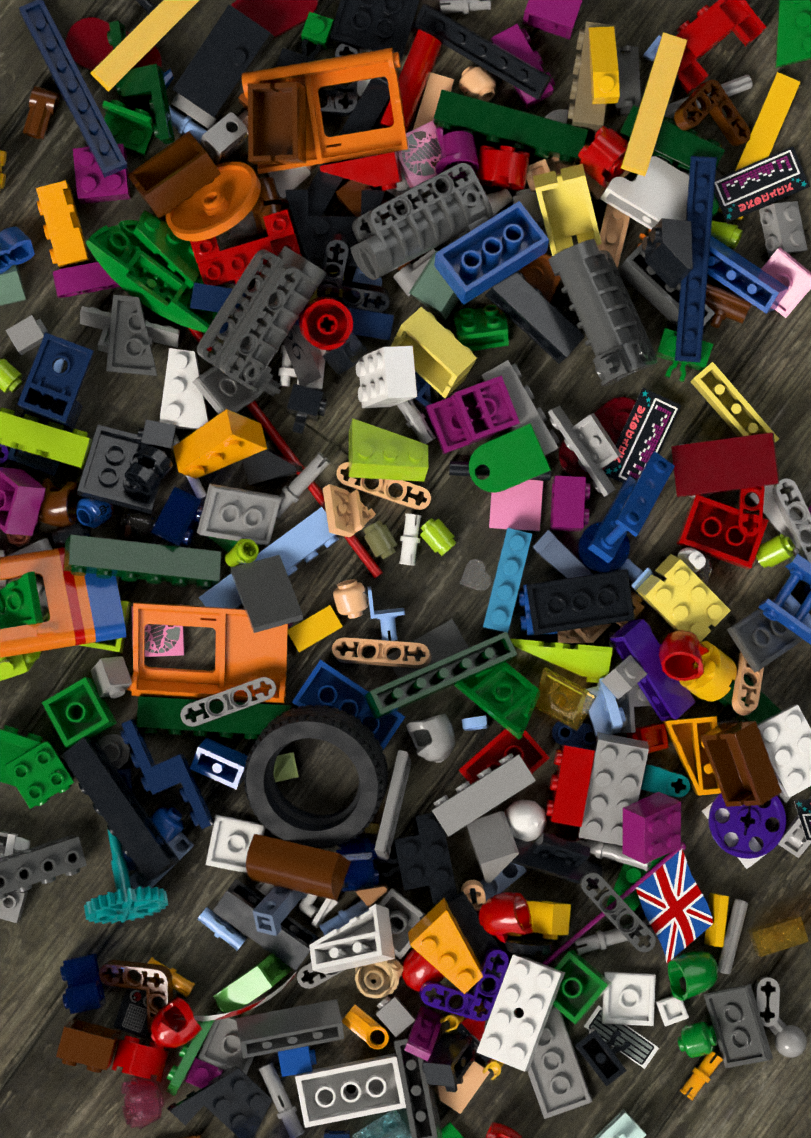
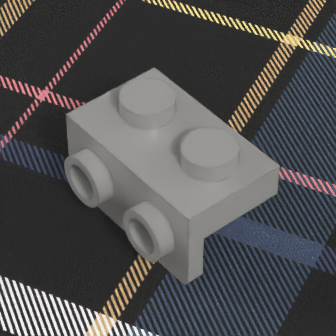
[759,201,808,258]

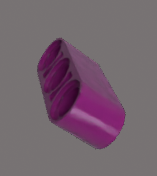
[52,262,120,298]

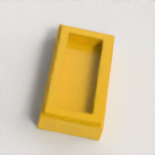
[288,605,343,653]
[704,893,729,947]

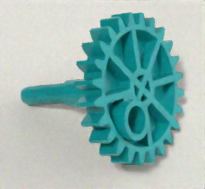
[84,830,168,924]

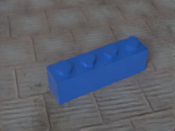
[708,236,788,314]

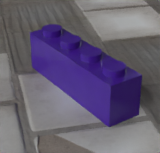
[609,619,695,721]

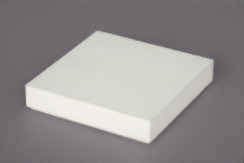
[206,815,265,873]
[602,972,656,1026]

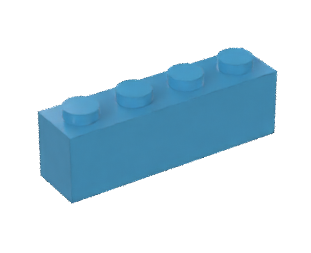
[482,528,532,633]

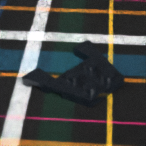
[285,190,385,267]
[167,1065,272,1138]

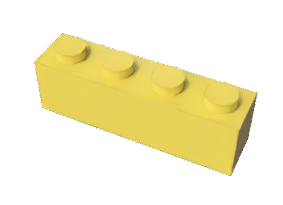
[691,362,779,442]

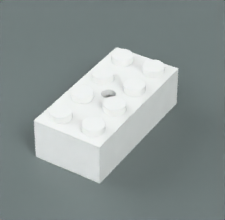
[477,954,565,1072]
[295,1053,406,1128]

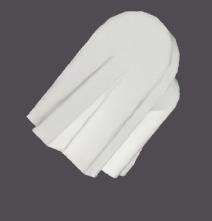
[299,894,339,928]

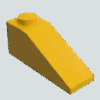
[588,26,620,104]

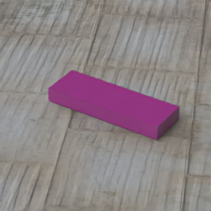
[404,1006,443,1061]

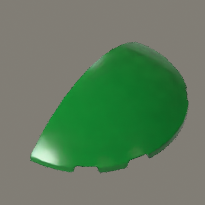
[86,220,218,333]

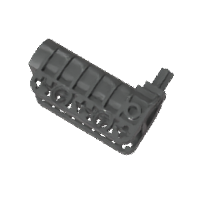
[350,163,493,280]
[548,239,657,386]
[197,246,327,396]

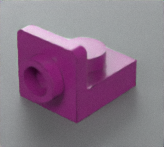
[185,1057,223,1089]

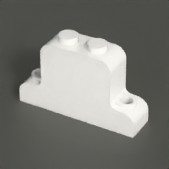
[600,156,689,230]

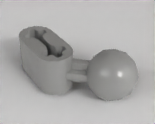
[754,976,807,1058]

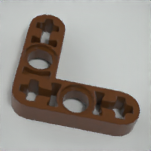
[674,79,751,146]
[99,960,173,1035]

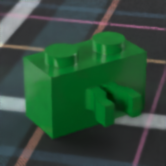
[655,328,713,382]

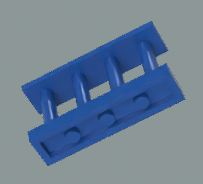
[588,451,675,563]
[759,554,811,645]

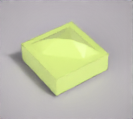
[273,752,299,782]

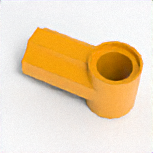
[342,1004,390,1049]

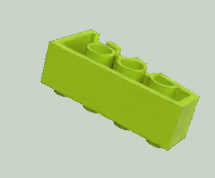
[0,407,93,469]

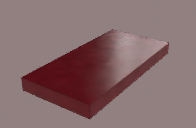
[671,432,780,498]

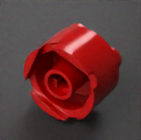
[578,126,629,188]
[476,146,530,190]
[299,297,353,350]
[111,1035,169,1082]

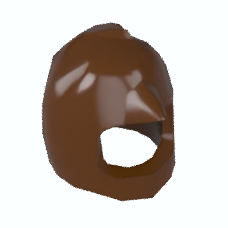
[38,477,81,527]

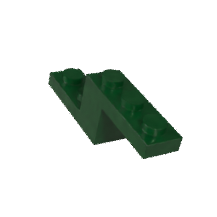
[107,21,175,144]

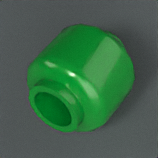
[677,1022,717,1058]

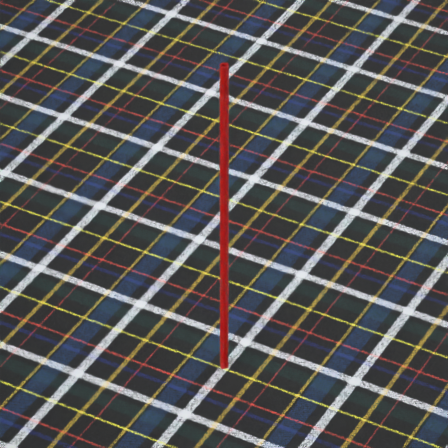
[187,327,383,578]

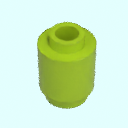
[0,358,23,393]
[420,518,457,556]
[756,534,795,568]

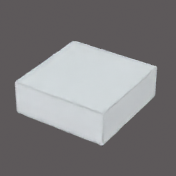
[656,995,689,1026]

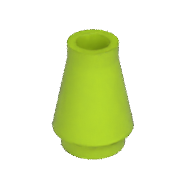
[711,220,743,249]
[225,539,259,567]

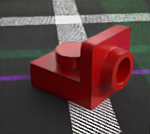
[627,722,669,753]

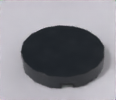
[501,935,552,955]

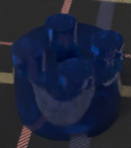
[577,522,630,573]
[336,838,379,892]

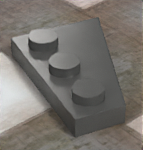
[106,295,158,376]

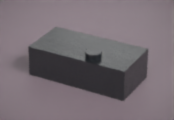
[173,5,274,120]

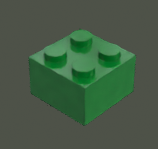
[42,677,117,748]
[553,950,612,1024]

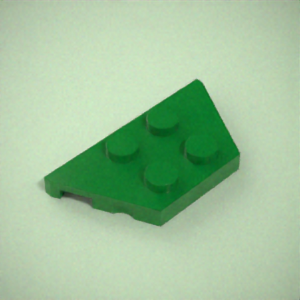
[454,662,540,739]

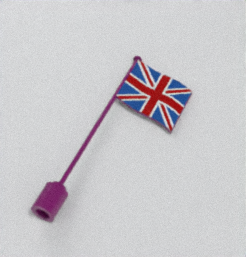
[542,842,713,965]

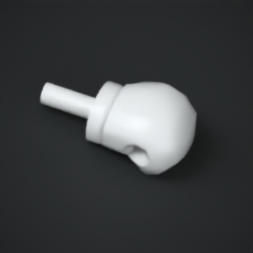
[678,547,706,573]

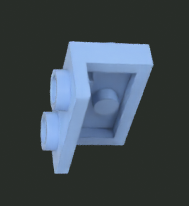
[583,678,626,737]

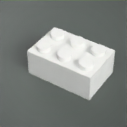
[356,346,417,408]
[757,705,811,797]

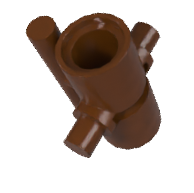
[250,177,289,236]
[705,284,751,328]

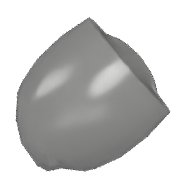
[406,713,455,763]

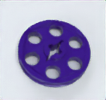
[708,793,786,859]

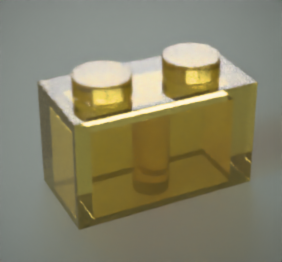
[748,915,809,957]

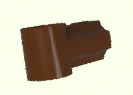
[23,86,60,140]

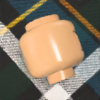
[459,66,496,102]
[333,579,369,619]

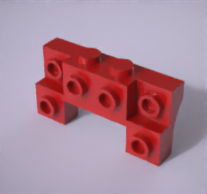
[676,0,766,94]
[190,210,302,286]

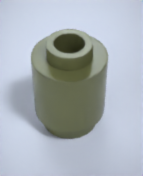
[363,520,397,559]

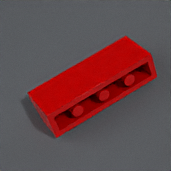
[381,29,442,133]

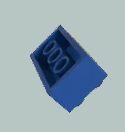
[434,201,549,305]
[292,660,405,750]

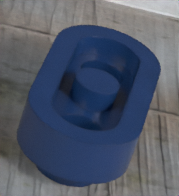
[552,720,596,750]

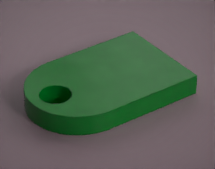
[469,423,551,493]

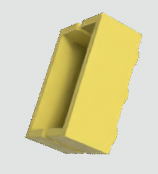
[533,164,602,256]
[391,307,477,398]
[636,554,731,642]

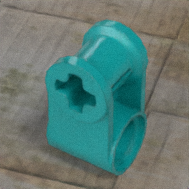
[641,764,690,797]

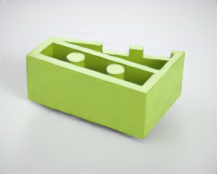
[349,418,429,482]

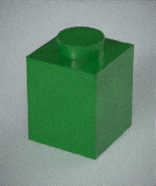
[301,12,334,50]

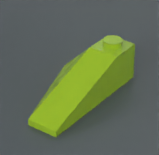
[510,639,612,683]

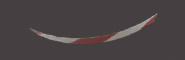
[172,971,297,1021]

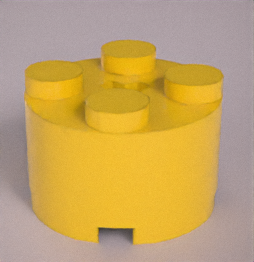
[679,641,737,702]

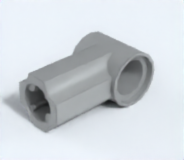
[393,248,435,297]

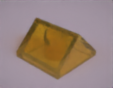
[535,667,597,731]

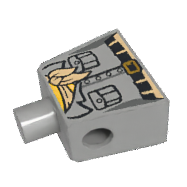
[201,110,248,165]

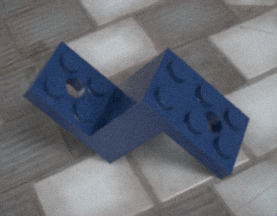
[7,332,94,477]

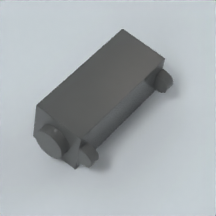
[614,45,641,116]

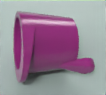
[435,127,479,179]

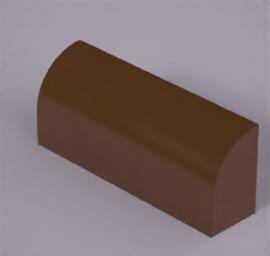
[246,834,351,901]

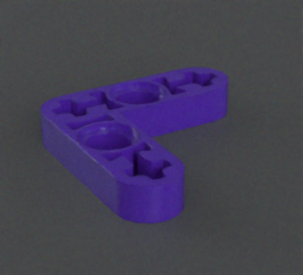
[419,947,509,1021]

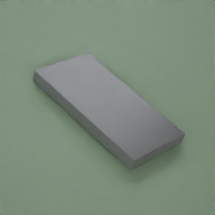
[375,750,412,860]
[520,1006,592,1119]

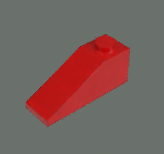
[320,152,403,191]

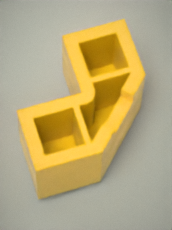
[508,900,571,940]

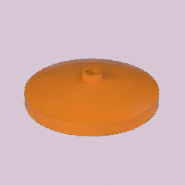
[166,162,261,241]

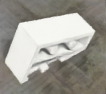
[309,904,395,974]

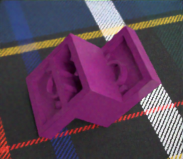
[426,375,520,454]

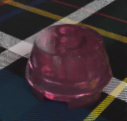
[121,1078,164,1129]

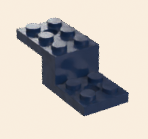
[120,720,214,829]

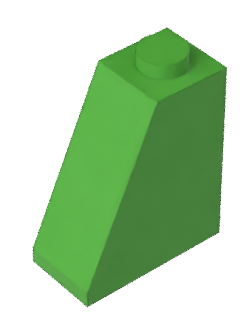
[213,953,291,1013]

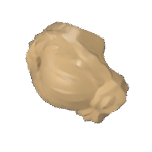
[355,959,403,998]

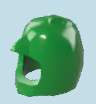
[668,951,718,1001]

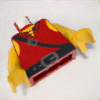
[440,1002,517,1080]

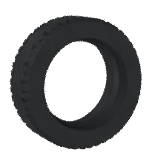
[244,705,388,849]

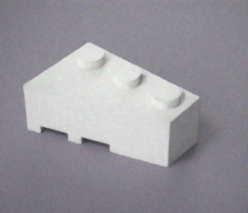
[159,348,209,431]

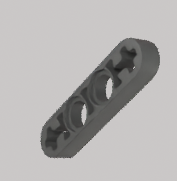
[580,871,656,952]

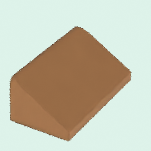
[355,884,387,906]

